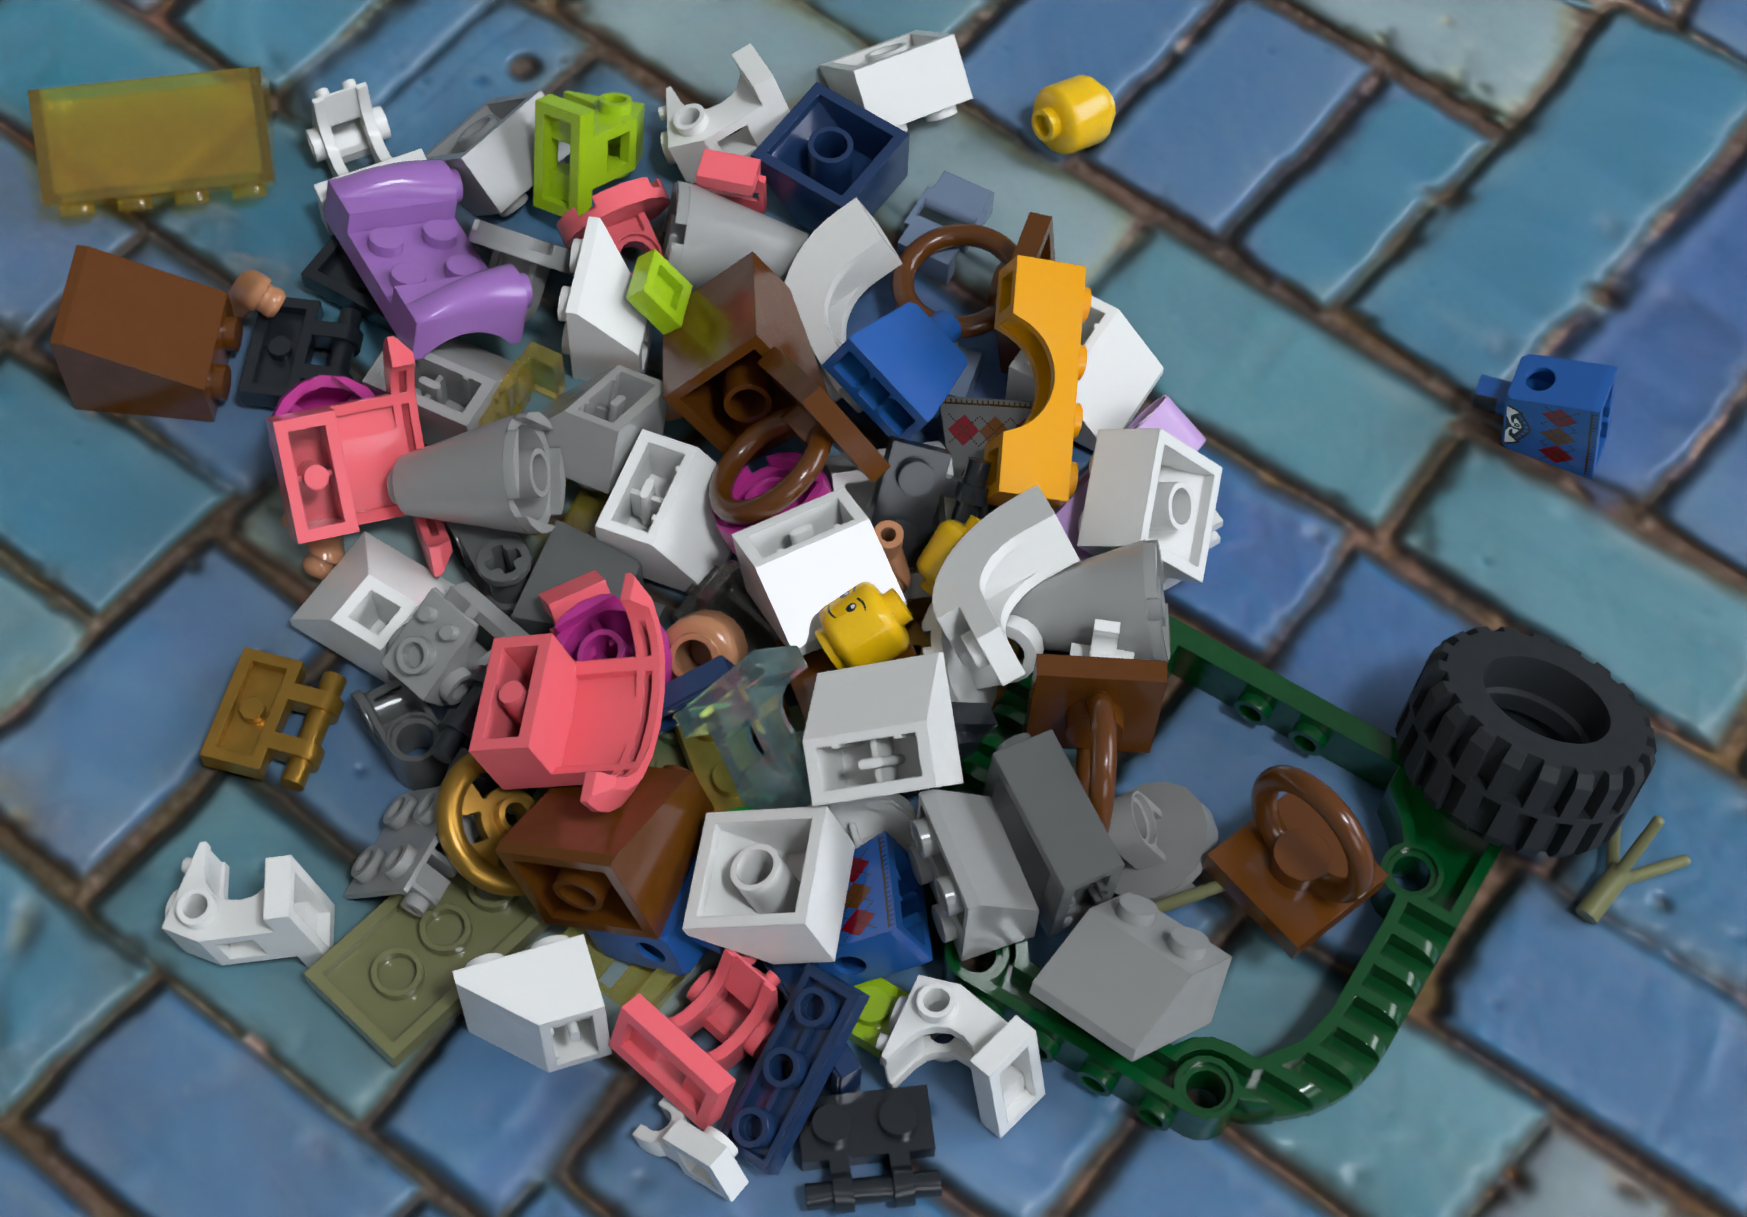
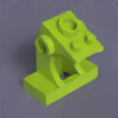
[533,91,645,217]

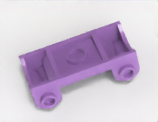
[324,159,533,360]

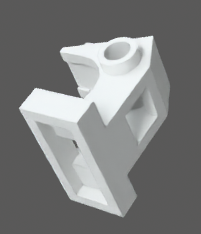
[658,43,790,183]
[305,79,427,236]
[162,841,335,968]
[876,975,1045,1139]

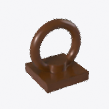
[891,212,1055,374]
[709,346,891,525]
[1023,654,1168,833]
[1202,765,1389,959]

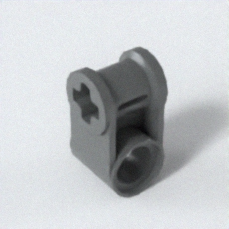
[443,521,532,615]
[350,678,449,791]

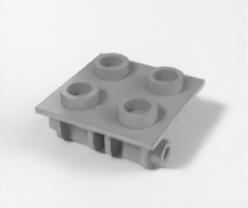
[343,786,479,917]

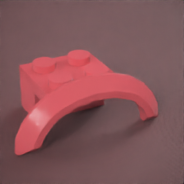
[265,336,453,577]
[469,573,665,813]

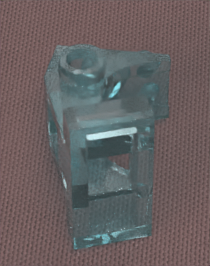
[675,645,812,810]

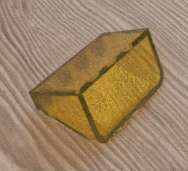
[27,66,277,219]

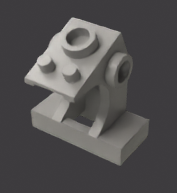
[380,581,529,706]

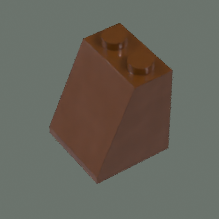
[49,245,243,422]
[663,251,830,467]
[495,765,715,940]

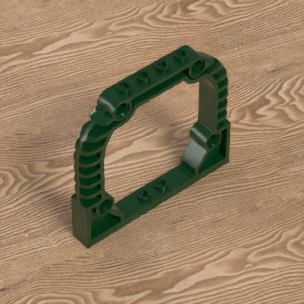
[923,615,1506,1140]

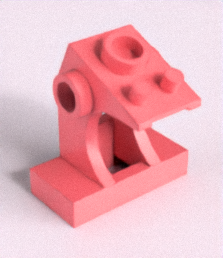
[608,948,781,1131]

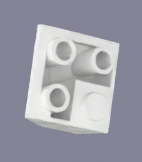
[558,216,652,380]
[290,532,454,683]

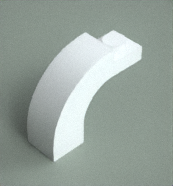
[784,197,903,414]
[932,484,1080,686]

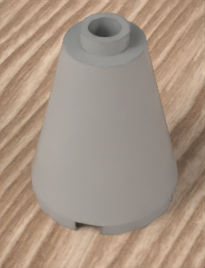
[662,181,808,293]
[387,412,566,535]
[1010,539,1170,663]

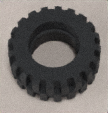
[1395,626,1657,858]

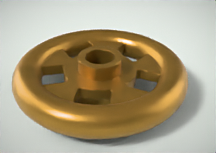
[435,752,551,896]

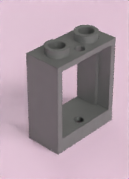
[982,729,1125,938]

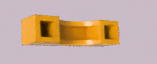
[984,255,1092,511]

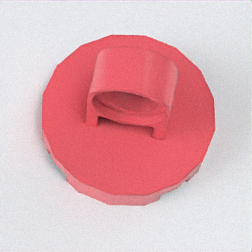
[557,177,670,275]

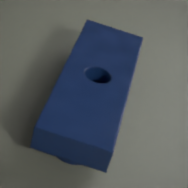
[721,963,870,1175]

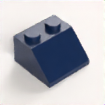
[751,82,910,232]

